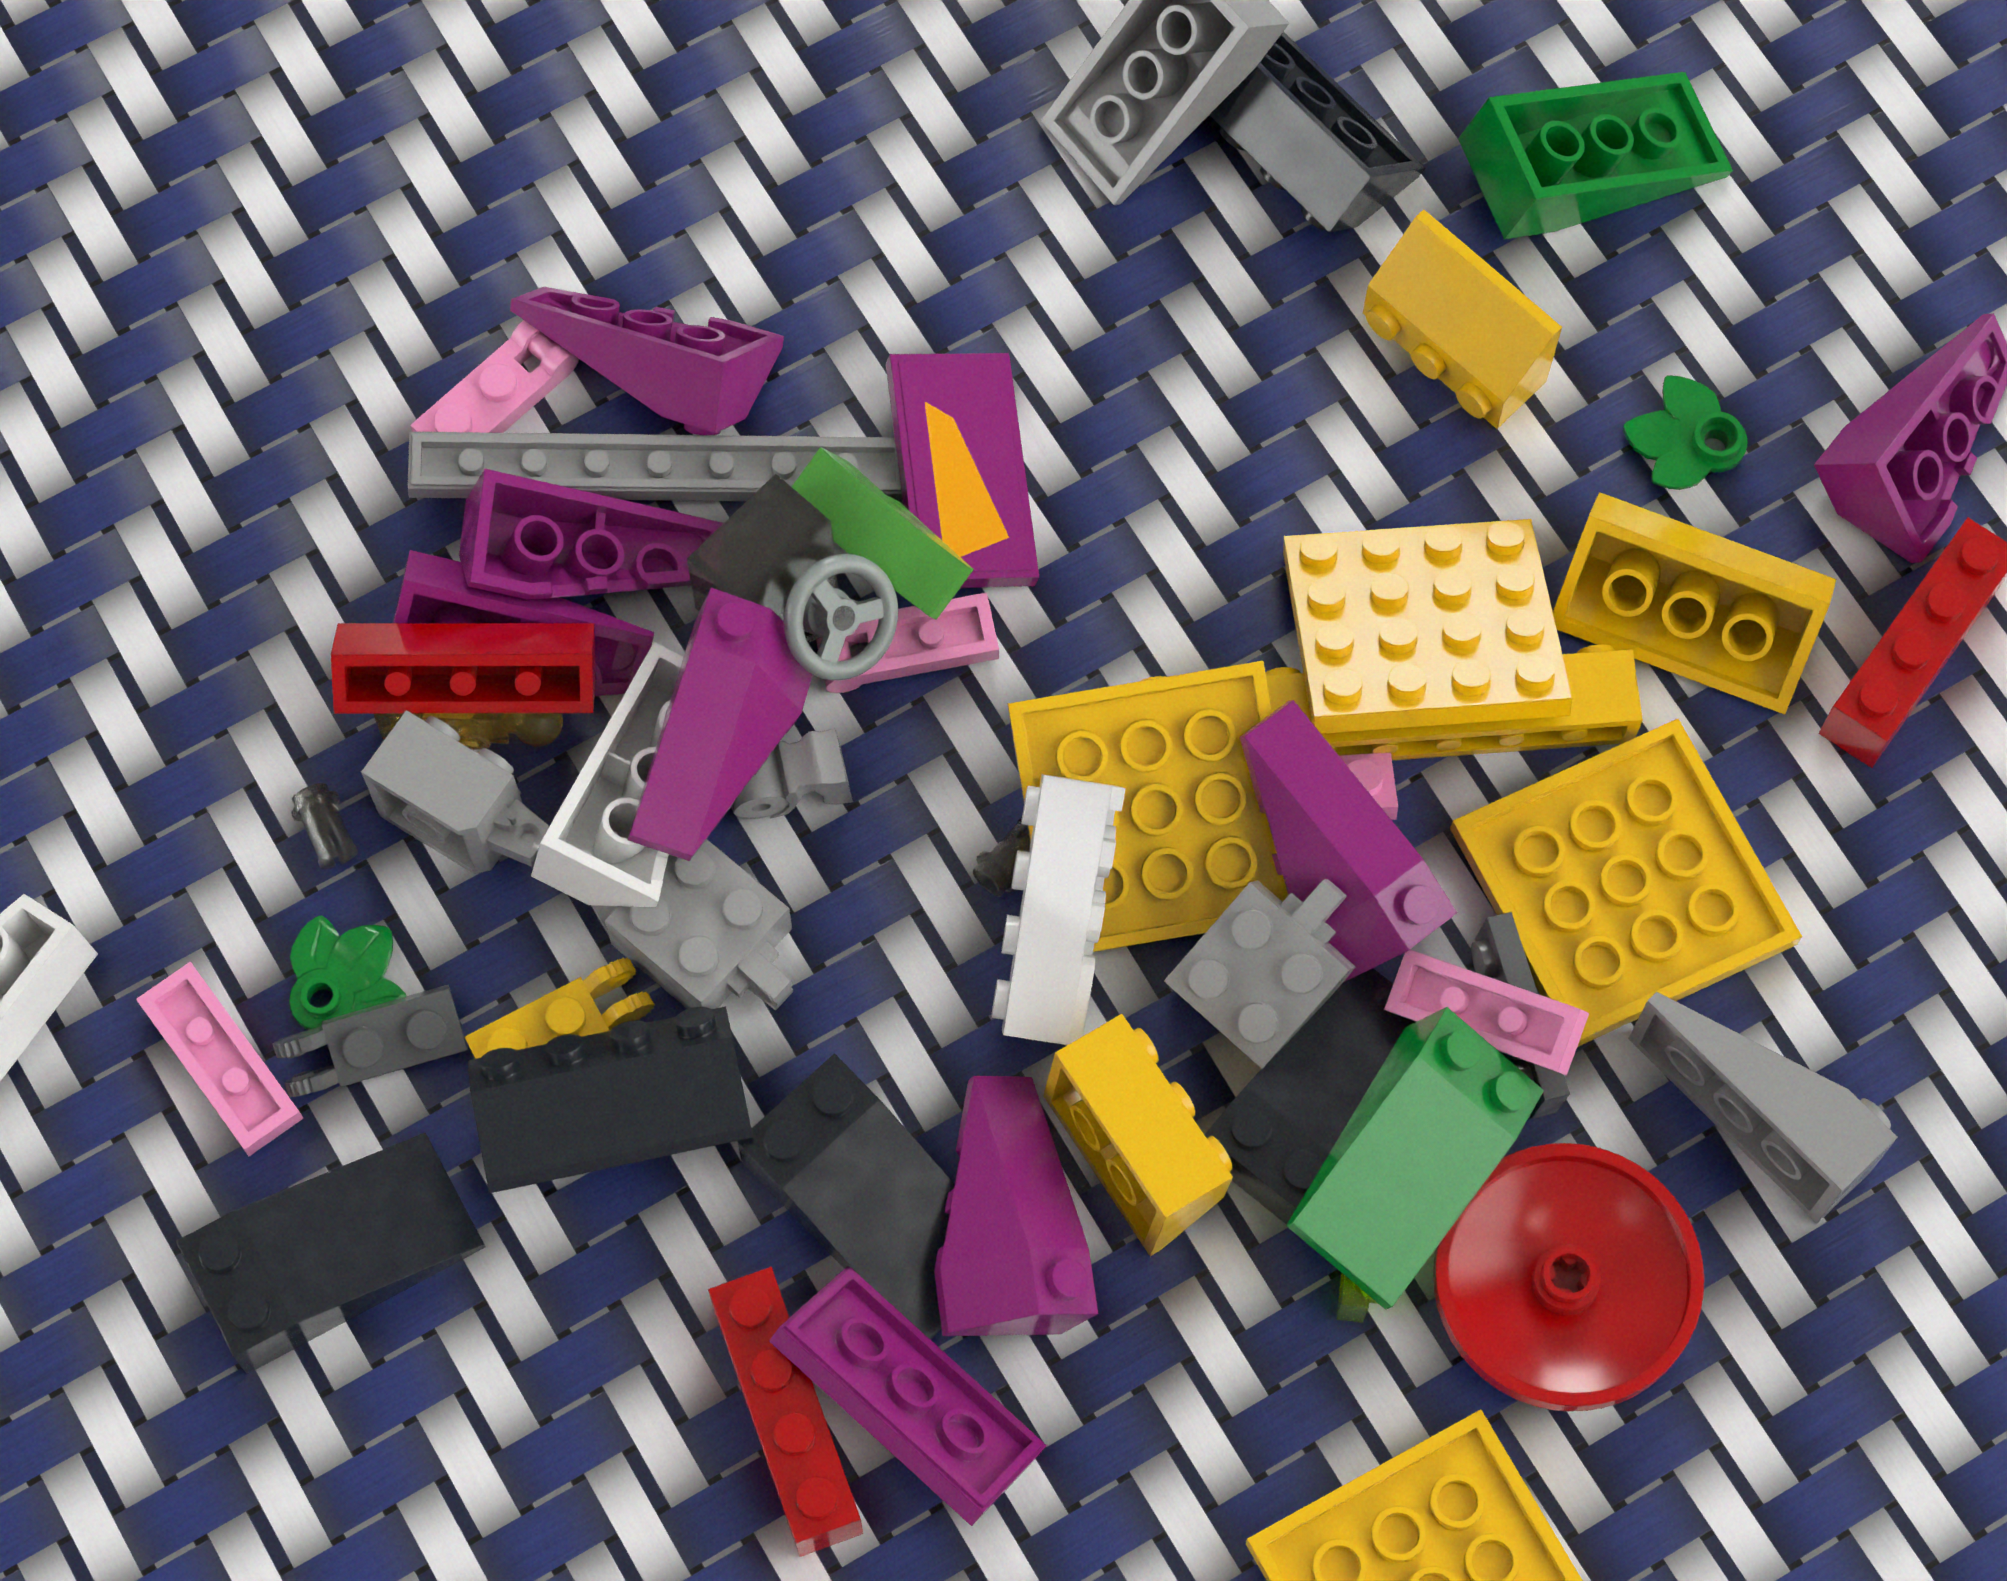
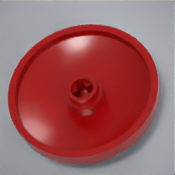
[1433,1143,1704,1412]

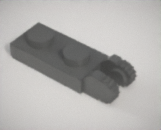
[273,985,467,1097]

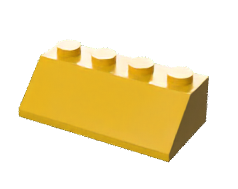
[1553,492,1837,714]

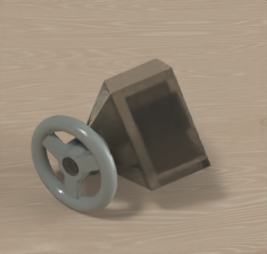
[687,474,898,680]

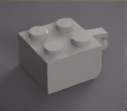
[361,710,550,874]
[605,839,793,1011]
[1164,879,1356,1069]

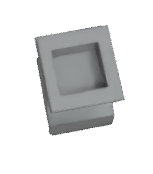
[732,728,853,819]

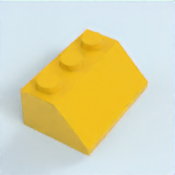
[1363,209,1562,429]
[1043,1014,1233,1256]

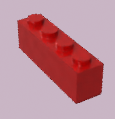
[1818,517,2007,768]
[331,623,596,714]
[708,1267,863,1557]

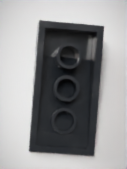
[1204,968,1415,1225]
[737,1053,955,1340]
[176,1132,486,1374]

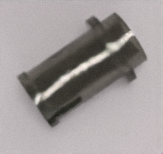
[291,783,359,869]
[973,816,1031,897]

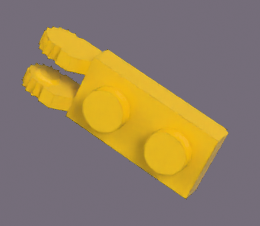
[465,957,655,1059]

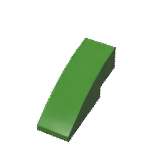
[784,447,974,620]

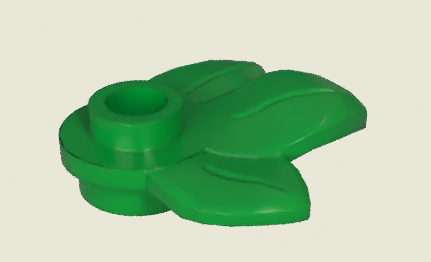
[1623,375,1748,490]
[289,916,406,1030]

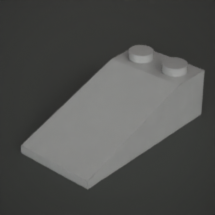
[1041,0,1289,205]
[1628,992,1898,1224]

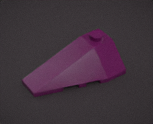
[510,287,784,435]
[1814,313,2007,563]
[459,469,725,600]
[393,550,654,696]
[628,588,813,861]
[1240,700,1457,982]
[934,1076,1098,1336]

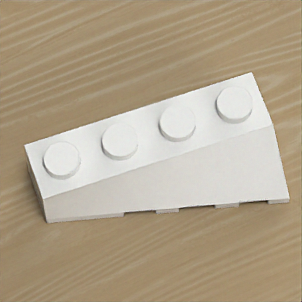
[531,642,684,907]
[991,774,1126,1045]

